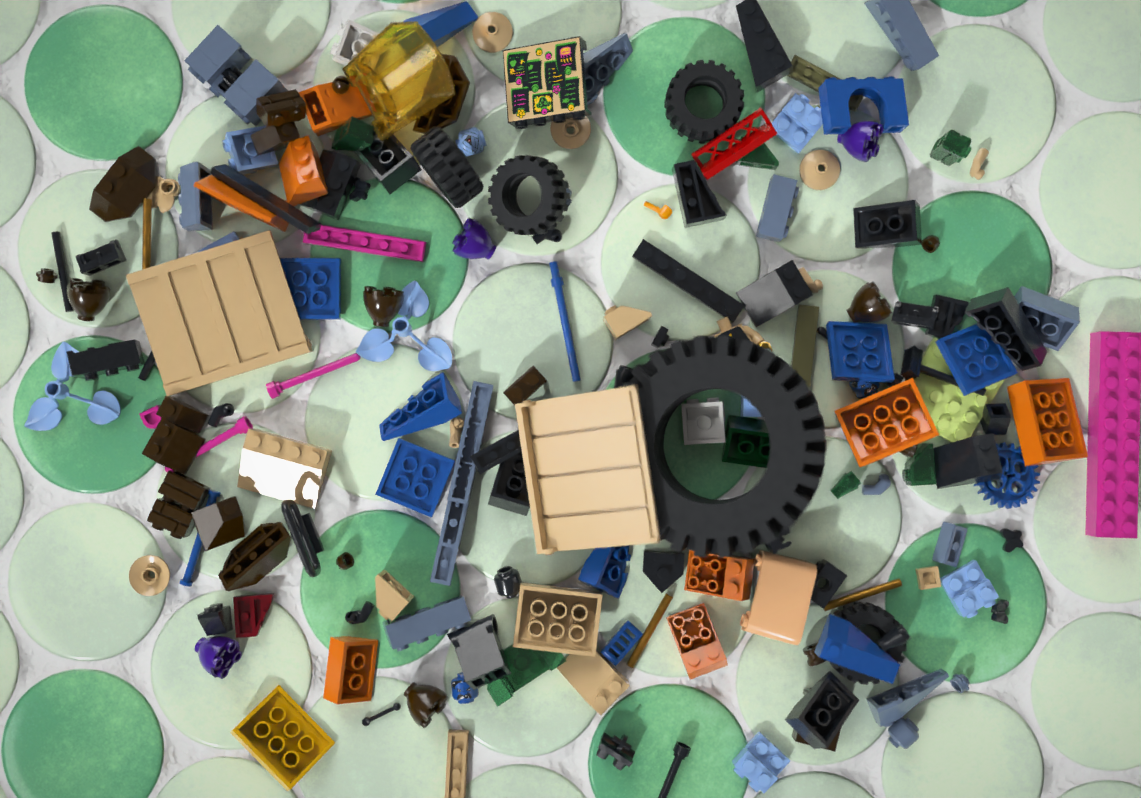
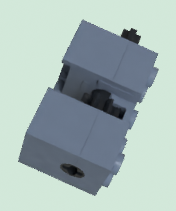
[184,24,288,126]

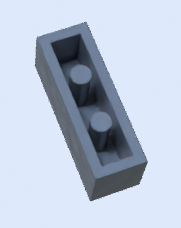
[756,174,799,242]

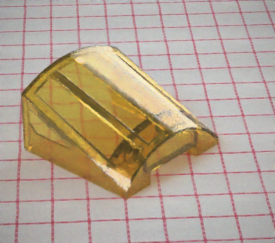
[342,21,455,141]

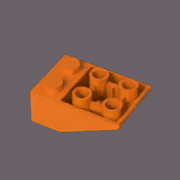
[298,77,374,136]
[684,550,755,601]
[666,603,728,680]

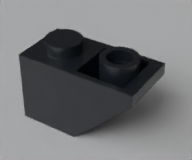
[197,603,233,636]

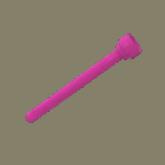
[266,353,361,399]
[165,416,253,472]

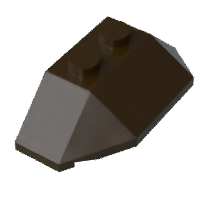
[413,53,470,134]
[89,146,157,222]
[218,522,291,591]

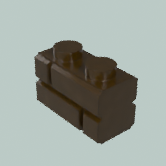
[256,89,306,128]
[503,365,547,406]
[158,470,210,512]
[147,498,195,539]

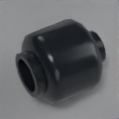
[494,566,522,598]

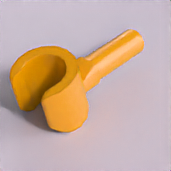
[644,201,672,219]

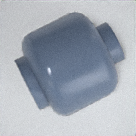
[888,717,919,749]

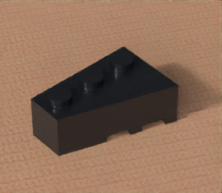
[672,160,727,228]
[66,340,145,381]

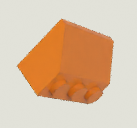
[279,135,328,206]
[323,636,378,704]

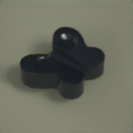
[349,177,371,202]
[1000,529,1023,553]
[991,599,1009,624]

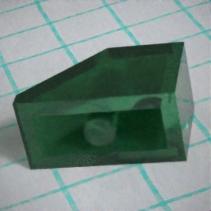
[331,116,374,151]
[735,135,779,170]
[902,443,936,486]

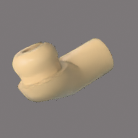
[970,148,989,180]
[798,267,823,293]
[449,417,464,448]

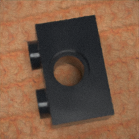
[811,559,847,609]

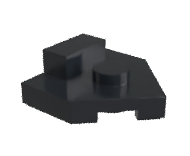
[642,551,685,593]

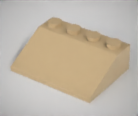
[237,429,332,509]
[513,582,602,657]

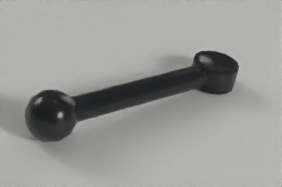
[362,703,401,726]

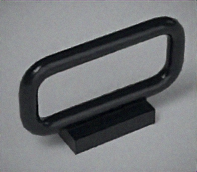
[281,499,324,578]

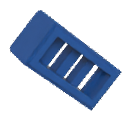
[601,620,643,666]

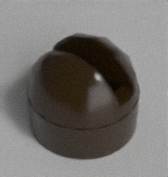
[332,76,350,94]
[922,235,940,253]
[336,552,354,570]

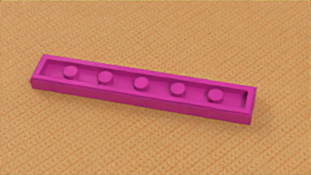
[303,225,427,262]

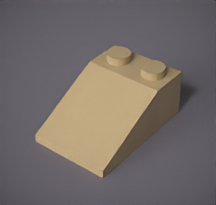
[557,650,630,715]

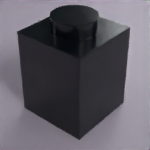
[980,403,1012,435]

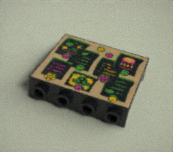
[503,36,592,129]

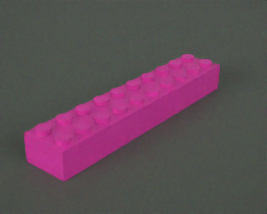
[1085,331,1141,538]

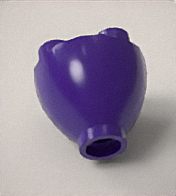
[837,121,883,162]
[452,217,496,260]
[195,636,242,679]

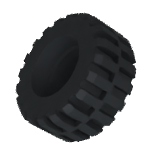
[664,60,744,144]
[410,127,484,208]
[488,155,570,235]
[830,602,907,685]

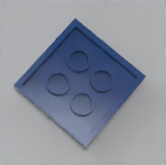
[280,258,341,320]
[826,321,895,383]
[936,324,1018,396]
[375,438,455,518]

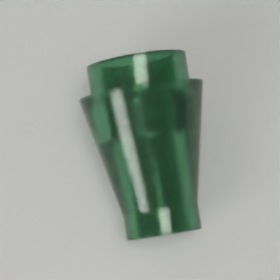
[830,471,861,499]

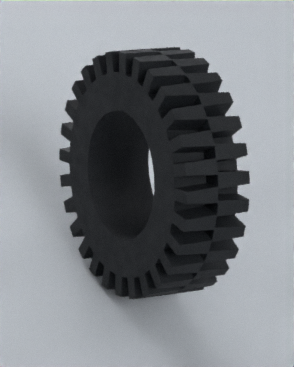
[619,335,826,557]

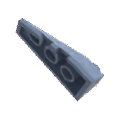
[583,33,633,106]
[867,669,949,727]

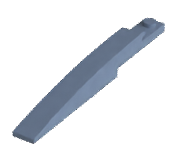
[430,381,494,586]

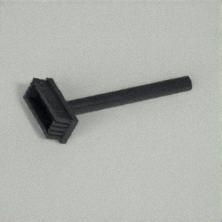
[900,345,986,396]

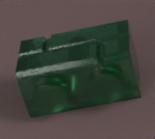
[929,129,972,166]

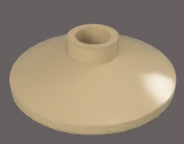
[472,12,513,53]
[550,116,591,149]
[799,150,840,190]
[129,555,170,596]

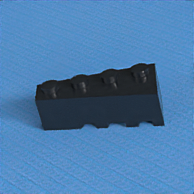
[736,0,793,92]
[964,287,1047,371]

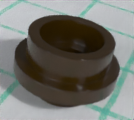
[36,268,58,283]

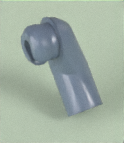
[862,474,891,495]

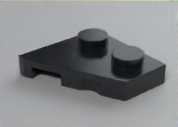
[925,295,969,338]

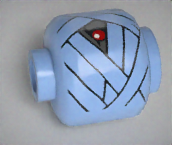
[455,127,487,156]

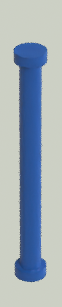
[179,490,221,587]

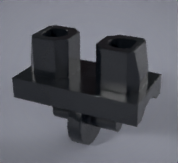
[596,732,635,770]

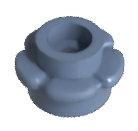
[950,674,970,693]

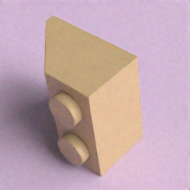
[603,305,652,340]
[375,569,414,621]

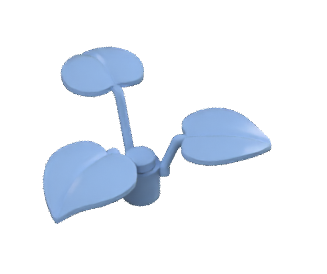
[356,281,452,371]
[24,342,121,431]

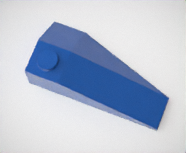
[390,1,478,65]
[379,372,462,441]
[578,545,631,599]
[814,613,900,684]

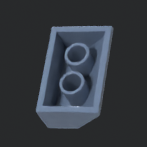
[178,162,213,231]
[1014,286,1080,351]

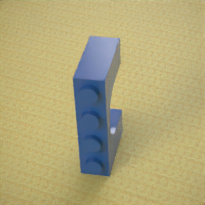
[818,76,909,135]

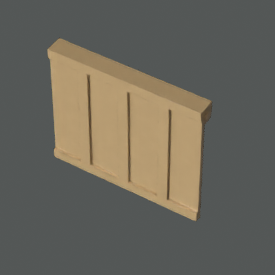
[126,230,313,396]
[515,385,661,555]

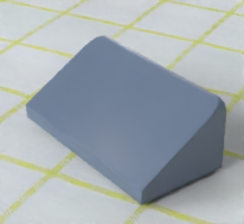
[932,522,968,567]

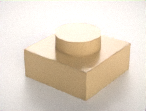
[916,566,941,590]

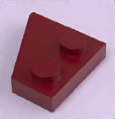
[233,593,274,638]

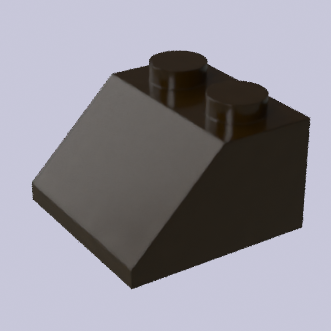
[142,418,206,475]

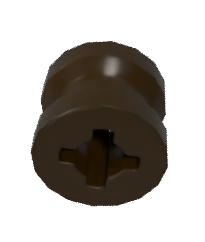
[803,643,827,666]

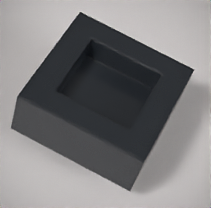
[651,326,669,349]

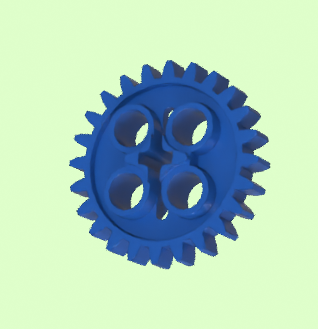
[974,442,1040,509]

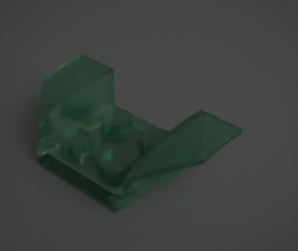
[487,643,567,706]

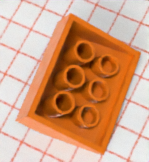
[194,175,289,232]
[834,378,939,468]
[1007,378,1088,466]

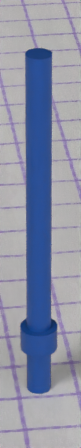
[549,261,581,382]

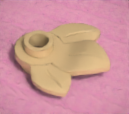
[146,176,180,213]

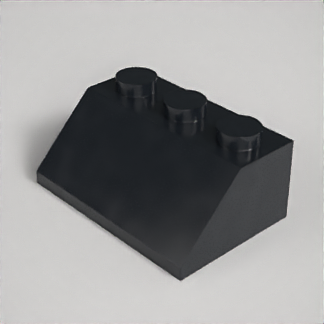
[301,149,361,221]

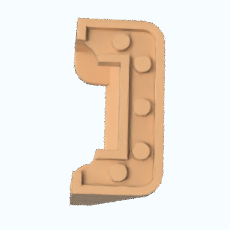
[740,550,817,645]

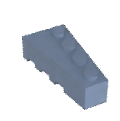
[864,0,939,71]
[382,596,471,651]

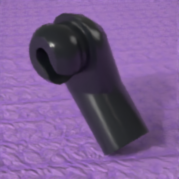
[531,228,562,245]
[207,403,234,427]
[345,601,375,624]

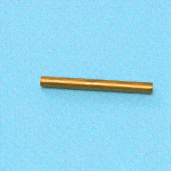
[142,199,152,270]
[824,579,902,611]
[626,593,673,668]

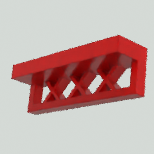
[691,107,778,180]

